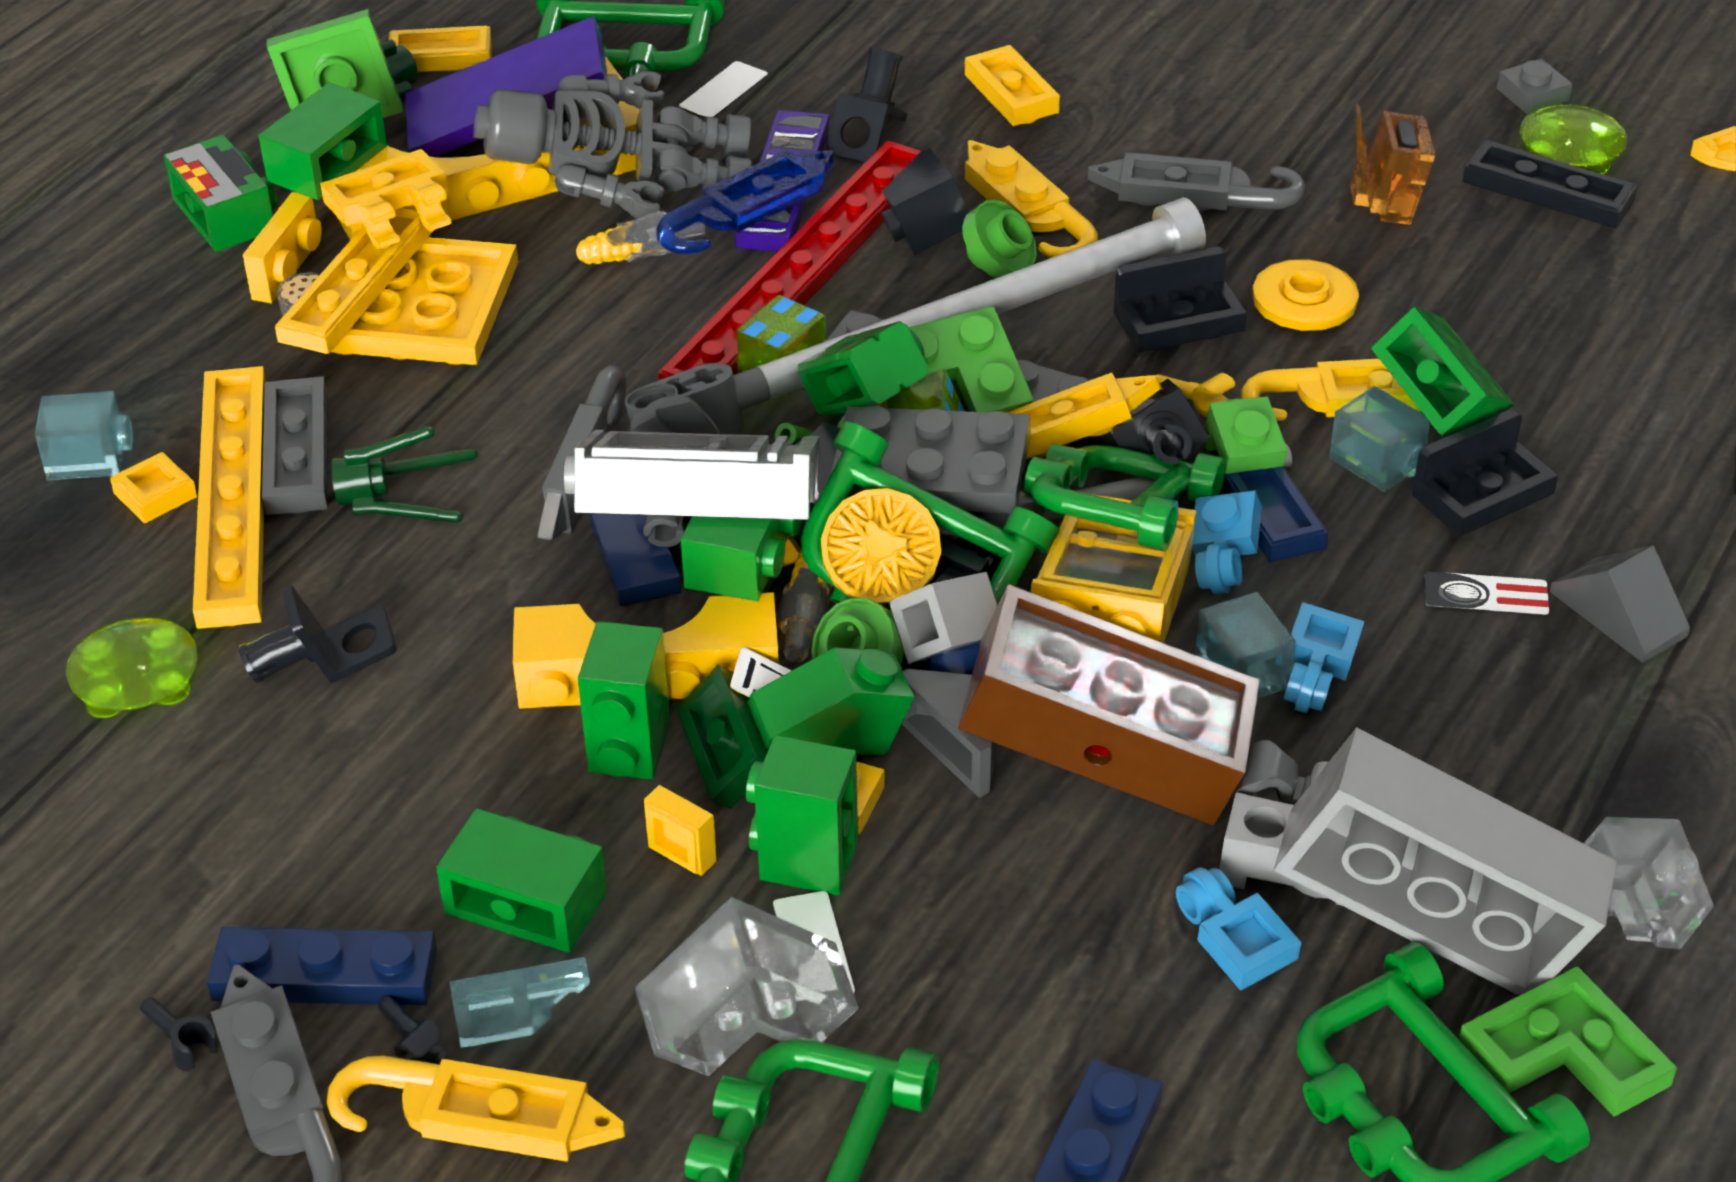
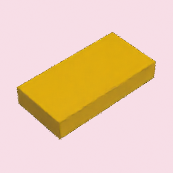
[389,26,492,72]

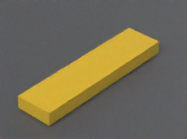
[275,206,434,354]

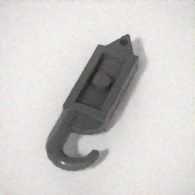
[1087,152,1306,211]
[537,365,626,541]
[211,965,342,1182]

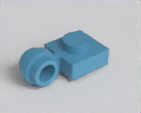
[1192,490,1262,594]
[1283,602,1365,714]
[1176,867,1301,991]

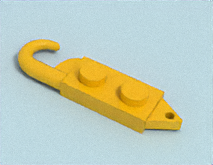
[965,140,1098,258]
[1241,359,1421,421]
[1005,372,1160,459]
[326,1056,625,1162]

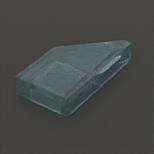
[450,957,590,1047]

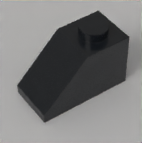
[881,148,969,254]

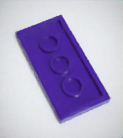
[405,16,607,157]

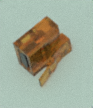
[1350,104,1435,225]

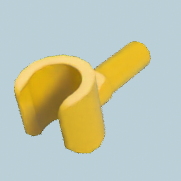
[1156,373,1235,417]

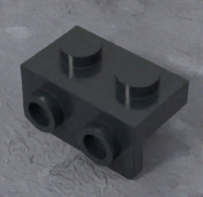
[1113,247,1247,353]
[1412,409,1558,537]

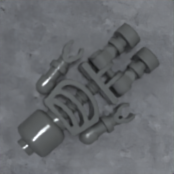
[473,71,751,221]

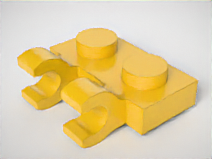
[320,149,451,249]

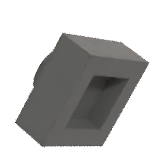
[1497,59,1572,114]

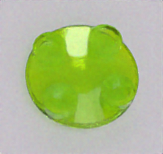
[1520,104,1627,174]
[66,617,198,718]

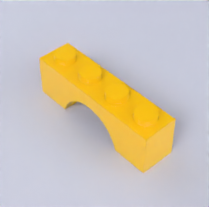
[513,592,779,709]

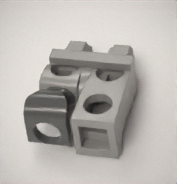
[1219,740,1342,906]

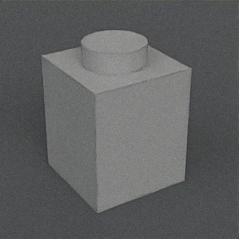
[889,572,997,664]

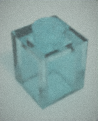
[1329,386,1430,492]
[35,391,133,480]
[1195,592,1296,698]

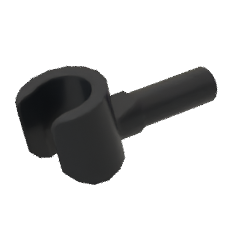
[378,996,448,1065]
[140,997,218,1071]

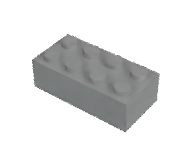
[1273,727,1617,996]

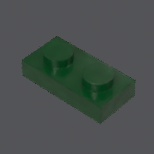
[676,665,769,809]

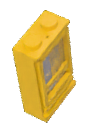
[1031,493,1197,643]

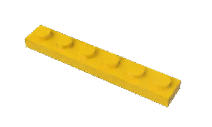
[193,366,266,629]

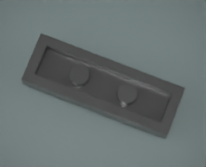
[262,376,327,515]

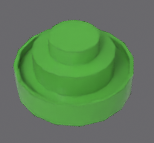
[962,200,1037,278]
[811,598,904,665]

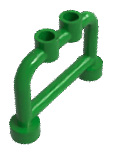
[536,0,726,78]
[801,421,1060,611]
[1024,443,1226,551]
[1296,941,1590,1182]
[685,1039,939,1182]

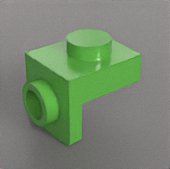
[1204,396,1288,474]

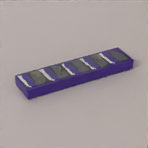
[735,110,829,252]

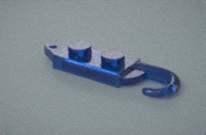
[656,149,833,254]

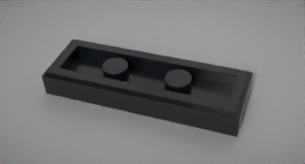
[1462,140,1638,229]

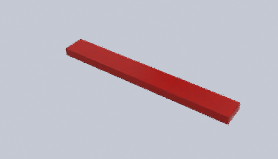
[658,141,922,381]

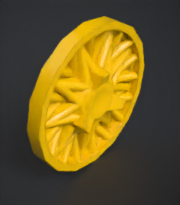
[1252,259,1359,331]
[821,488,941,606]

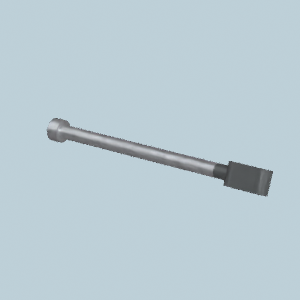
[625,197,1206,435]

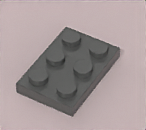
[830,406,1031,514]

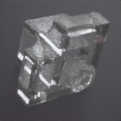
[1584,817,1714,949]

